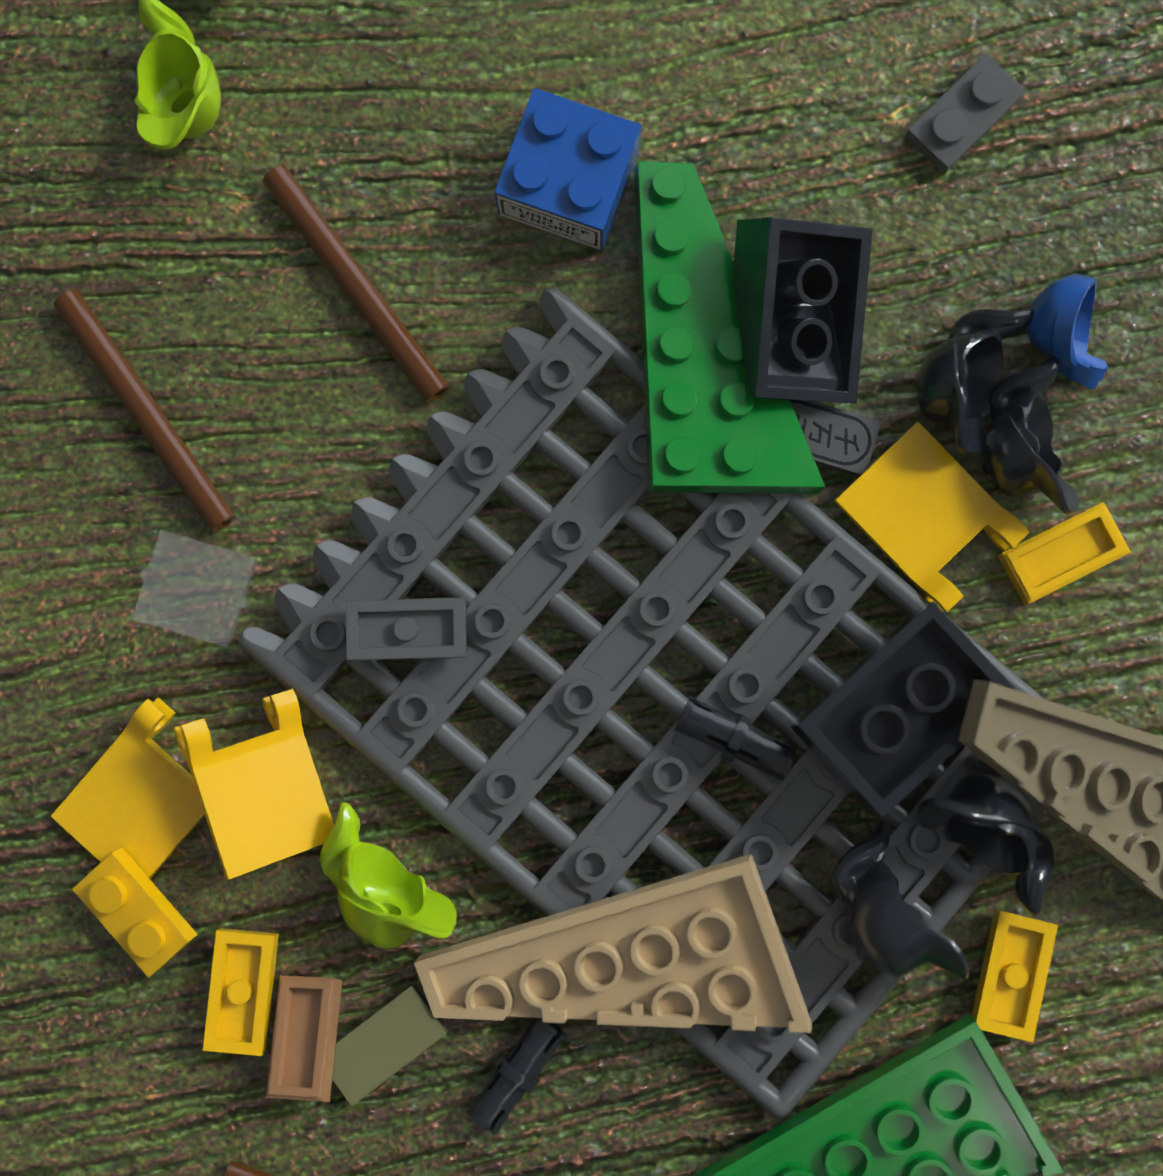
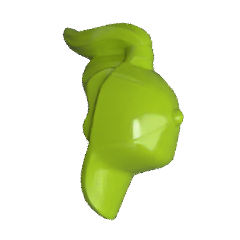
[135,0,221,150]
[320,802,457,949]

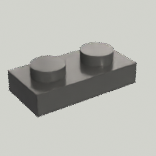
[904,53,1026,175]
[346,597,467,661]

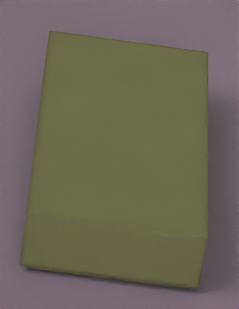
[332,983,449,1106]

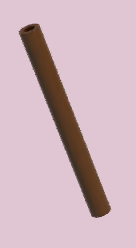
[263,165,450,404]
[53,289,236,533]

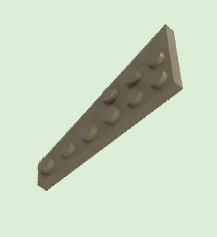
[958,680,1163,904]

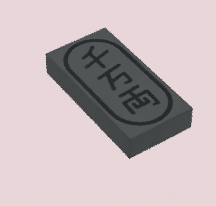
[790,399,881,477]

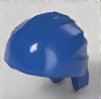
[1026,273,1108,389]

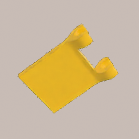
[834,422,1030,612]
[174,689,334,880]
[51,698,205,879]

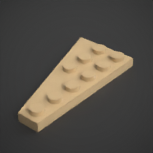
[414,854,812,1033]

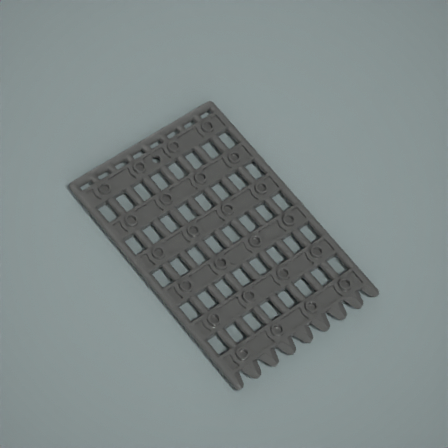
[238,287,1044,1118]

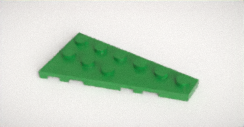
[634,161,825,494]
[693,1014,1064,1176]

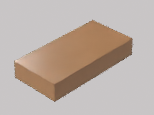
[266,975,342,1102]

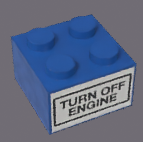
[494,88,642,251]

